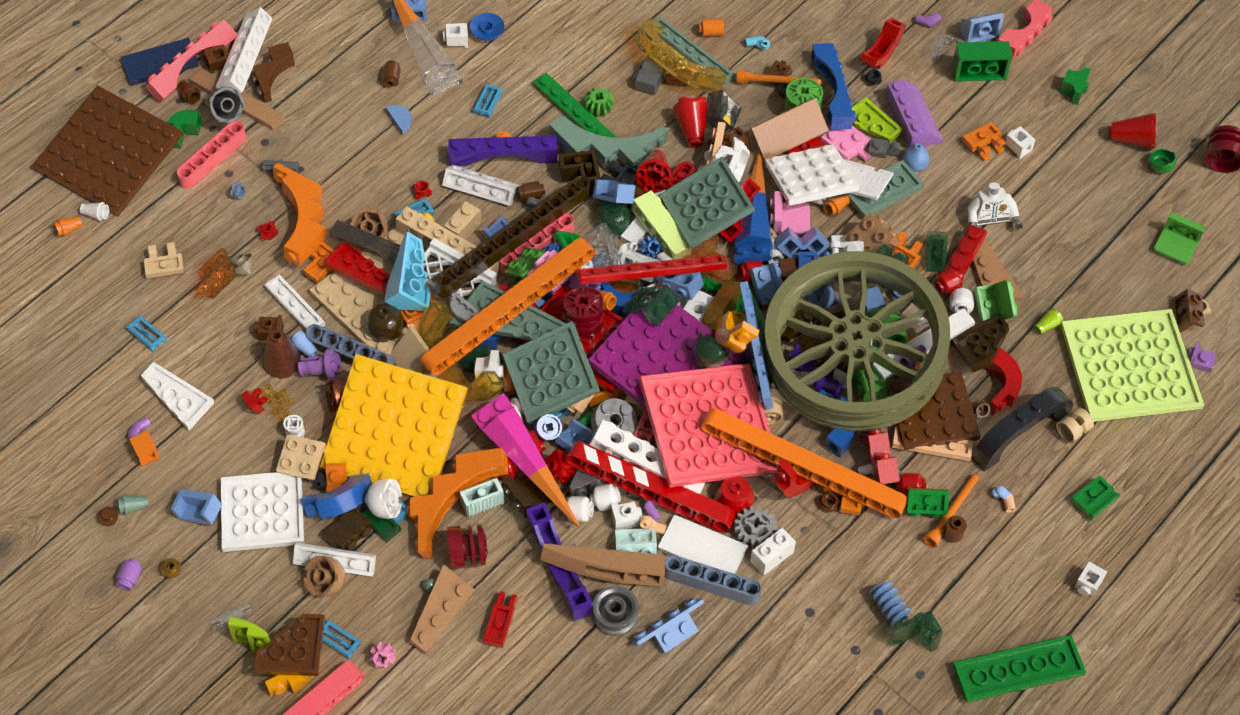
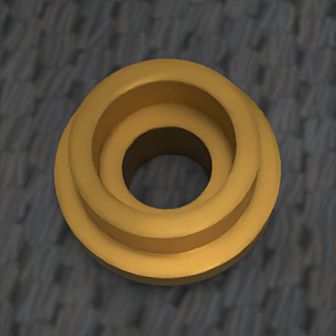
[160,558,181,578]

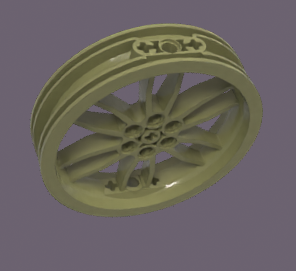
[765,251,950,431]

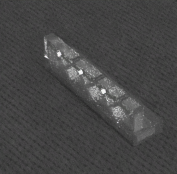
[586,222,622,267]

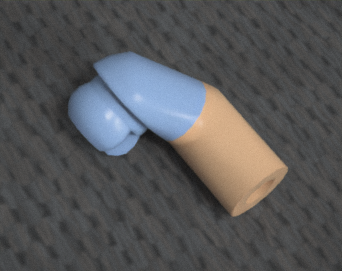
[992,486,1016,513]

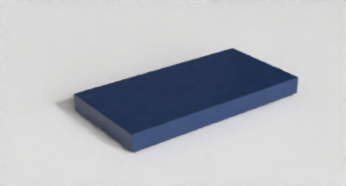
[121,37,199,86]

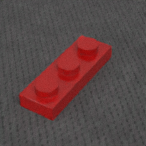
[945,225,987,277]

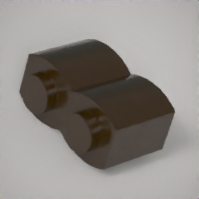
[325,508,372,551]

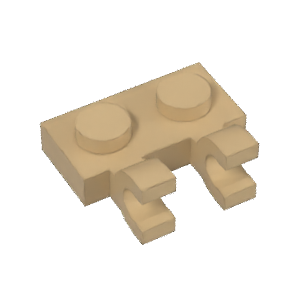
[144,242,184,278]

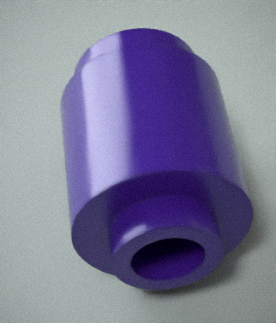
[813,376,843,399]

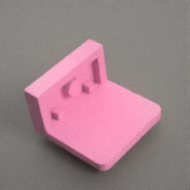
[770,191,810,235]

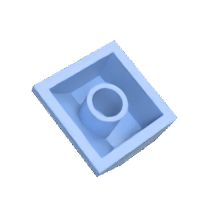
[959,12,1004,42]

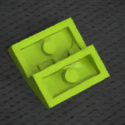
[228,617,271,653]

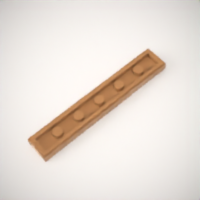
[190,68,284,130]

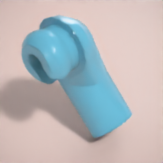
[745,36,770,50]

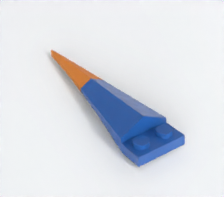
[734,150,773,265]

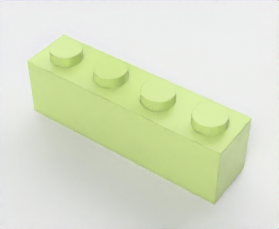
[631,190,692,260]

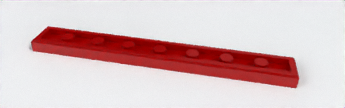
[576,255,728,284]

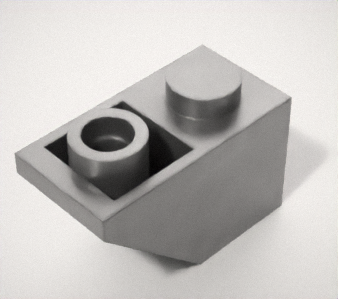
[570,469,608,497]

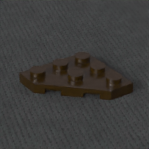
[950,314,1009,372]

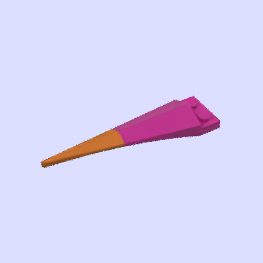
[471,393,579,527]

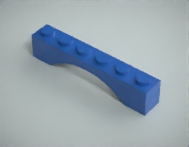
[811,43,856,130]

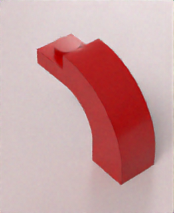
[860,18,907,69]
[986,347,1022,416]
[771,459,817,497]

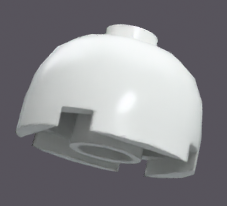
[365,478,402,519]

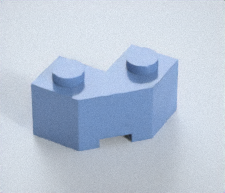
[775,226,830,259]

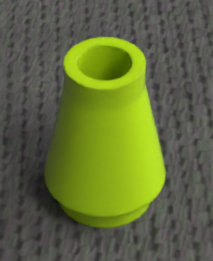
[1034,309,1063,335]

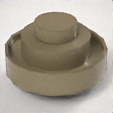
[229,253,255,276]

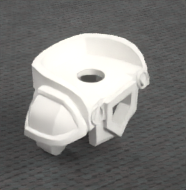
[698,137,750,182]

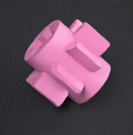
[370,641,396,668]

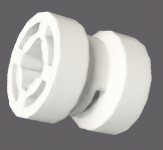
[283,415,305,438]

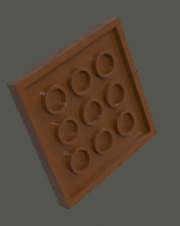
[885,371,981,450]

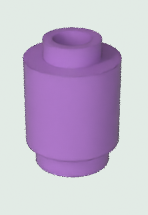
[116,558,143,591]

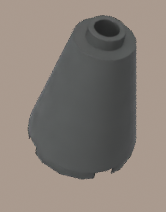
[205,87,245,123]

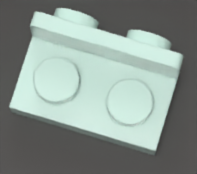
[615,529,657,554]

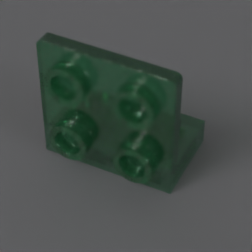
[889,611,943,652]

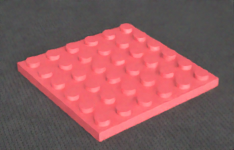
[639,363,778,487]

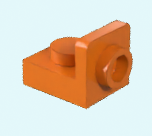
[325,463,348,493]

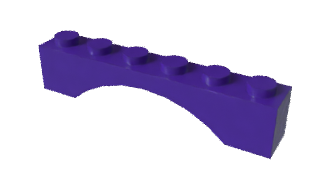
[448,135,558,166]
[526,502,593,621]

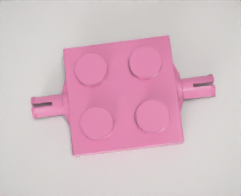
[820,123,871,161]

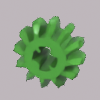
[584,87,614,116]

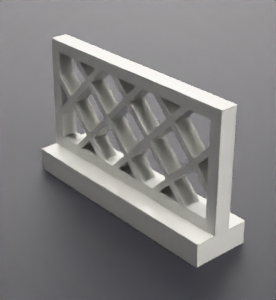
[423,238,497,299]

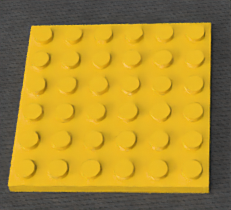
[320,354,468,497]

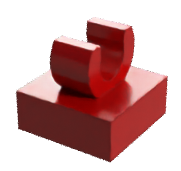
[241,388,268,414]

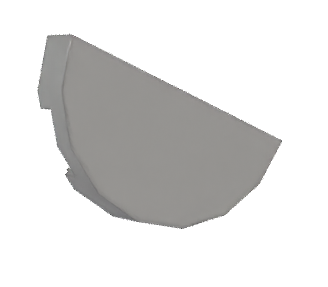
[450,292,479,322]

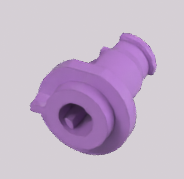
[298,349,341,379]

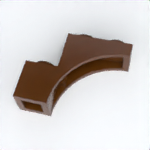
[251,42,295,103]

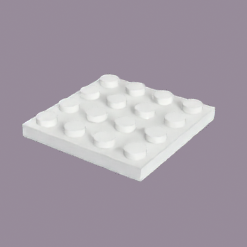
[765,144,859,206]
[221,472,305,552]

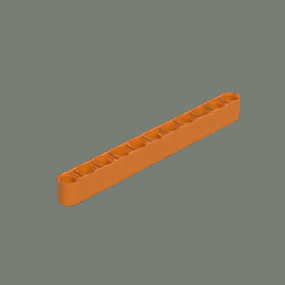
[419,238,595,376]
[701,408,907,518]

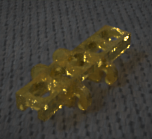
[260,383,293,423]

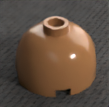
[350,208,388,245]
[304,555,345,597]

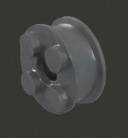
[591,398,637,443]
[593,586,639,635]

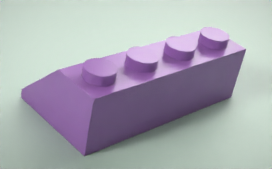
[885,80,943,147]

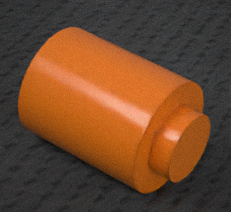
[699,18,724,36]

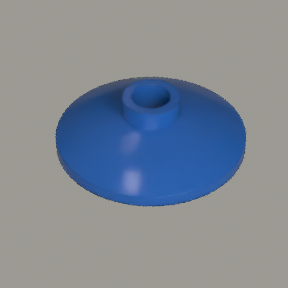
[470,13,505,41]

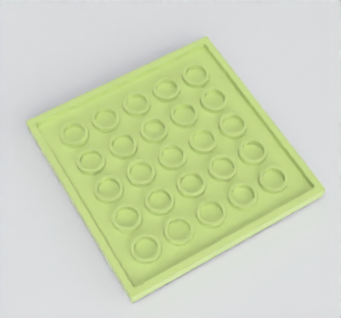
[1060,309,1204,422]

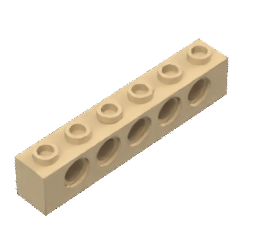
[396,206,499,273]

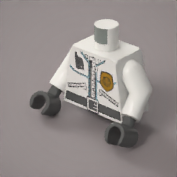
[966,182,1024,231]

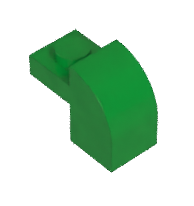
[167,110,203,149]

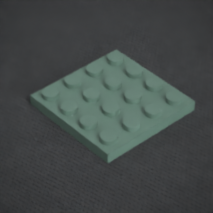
[659,157,755,249]
[503,321,600,425]

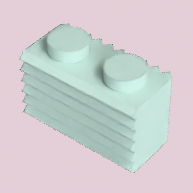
[459,477,504,518]

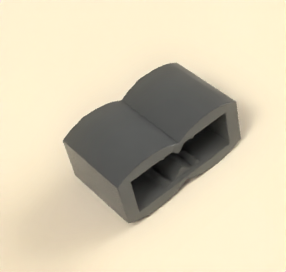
[633,56,667,94]

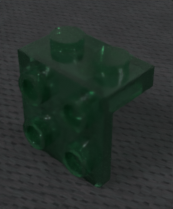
[623,284,679,327]

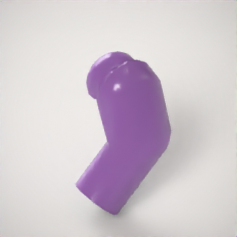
[915,13,942,27]
[127,417,151,438]
[644,499,661,521]

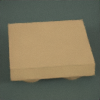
[391,328,430,373]

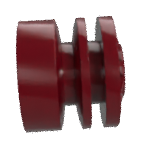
[1205,125,1240,173]
[563,286,604,338]
[447,523,488,569]

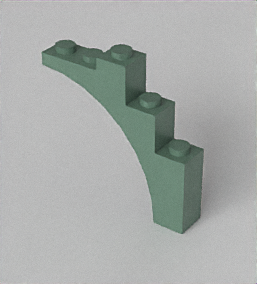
[548,115,669,168]

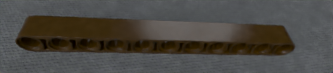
[435,176,590,298]

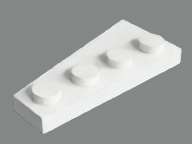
[141,362,214,430]

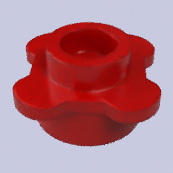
[412,180,432,199]
[257,221,279,240]

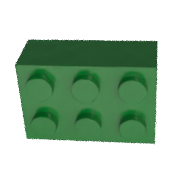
[952,41,1012,82]

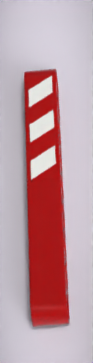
[566,441,736,533]

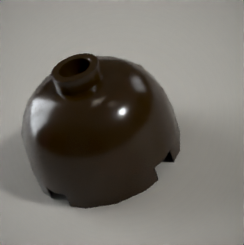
[366,303,404,343]

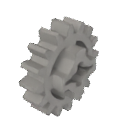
[734,506,778,548]

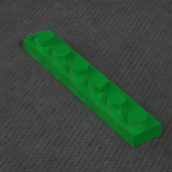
[533,73,615,138]

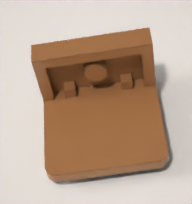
[845,212,901,254]

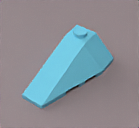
[384,232,431,311]

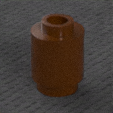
[381,60,401,87]
[517,181,545,202]
[944,515,967,543]

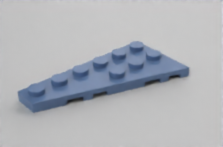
[740,281,773,410]

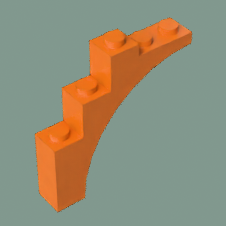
[407,448,508,560]

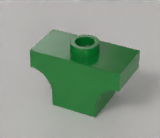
[1060,67,1091,105]

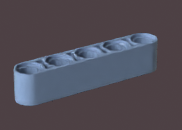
[306,324,395,365]
[665,555,761,605]

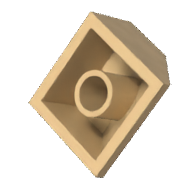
[435,201,482,240]

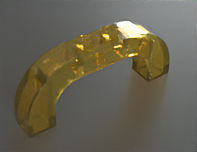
[635,18,727,91]
[418,302,505,402]

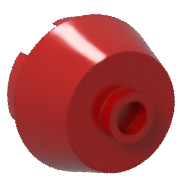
[715,476,755,516]

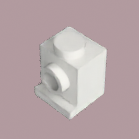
[443,23,468,48]
[1006,126,1035,159]
[611,502,642,530]
[1075,562,1107,597]

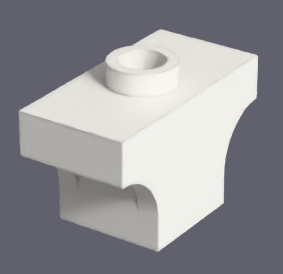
[474,350,504,392]

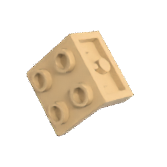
[276,434,327,481]

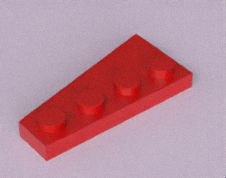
[324,240,390,296]

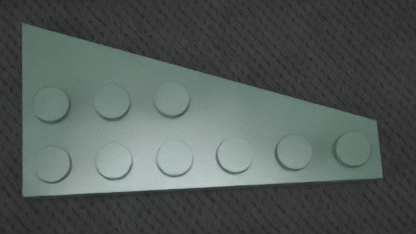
[450,281,566,341]

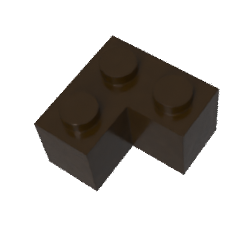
[559,150,601,193]

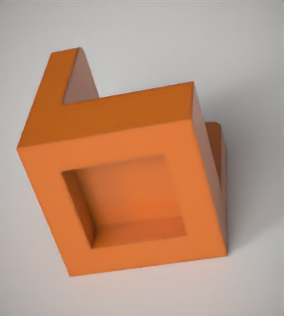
[129,431,160,466]

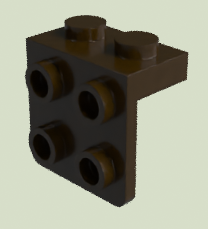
[502,474,552,518]

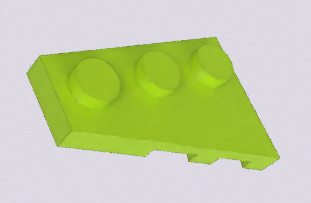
[852,97,903,143]

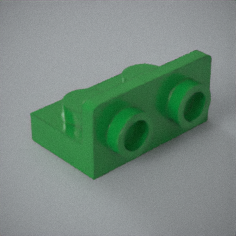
[905,488,949,517]

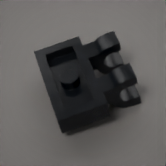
[601,161,637,185]

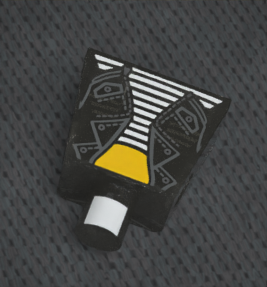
[705,90,742,134]

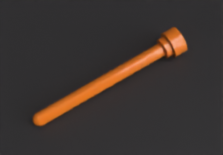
[737,69,821,85]
[923,474,979,548]

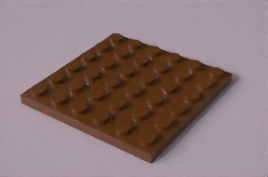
[31,85,183,217]

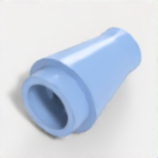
[291,331,318,358]

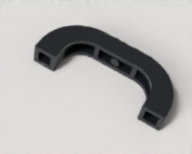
[971,386,1073,472]

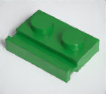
[1071,475,1121,521]

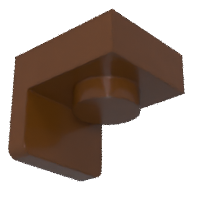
[767,60,793,86]

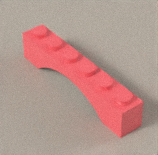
[145,20,237,103]

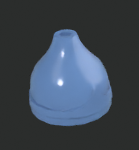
[902,143,929,172]
[807,285,839,309]

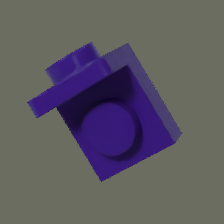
[788,345,817,374]

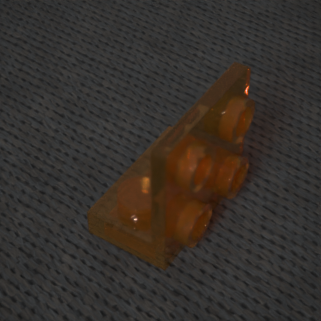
[195,248,238,299]

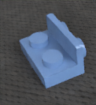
[749,262,783,306]

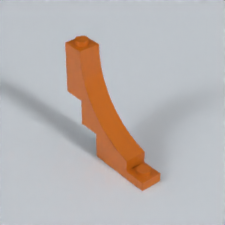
[273,163,326,266]

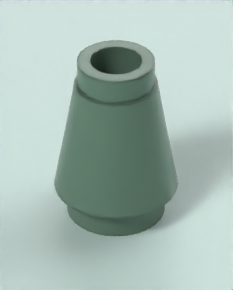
[117,495,148,515]

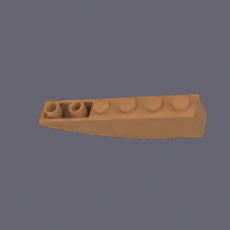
[540,543,665,587]

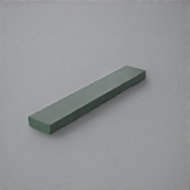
[648,17,734,87]

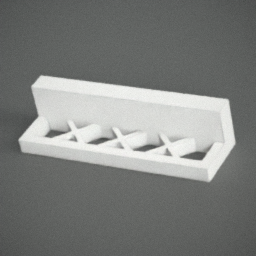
[442,165,520,206]

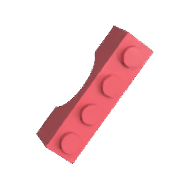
[998,0,1053,60]

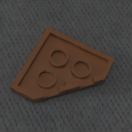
[254,614,325,676]

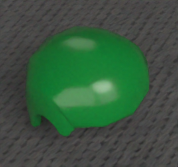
[1149,148,1177,174]

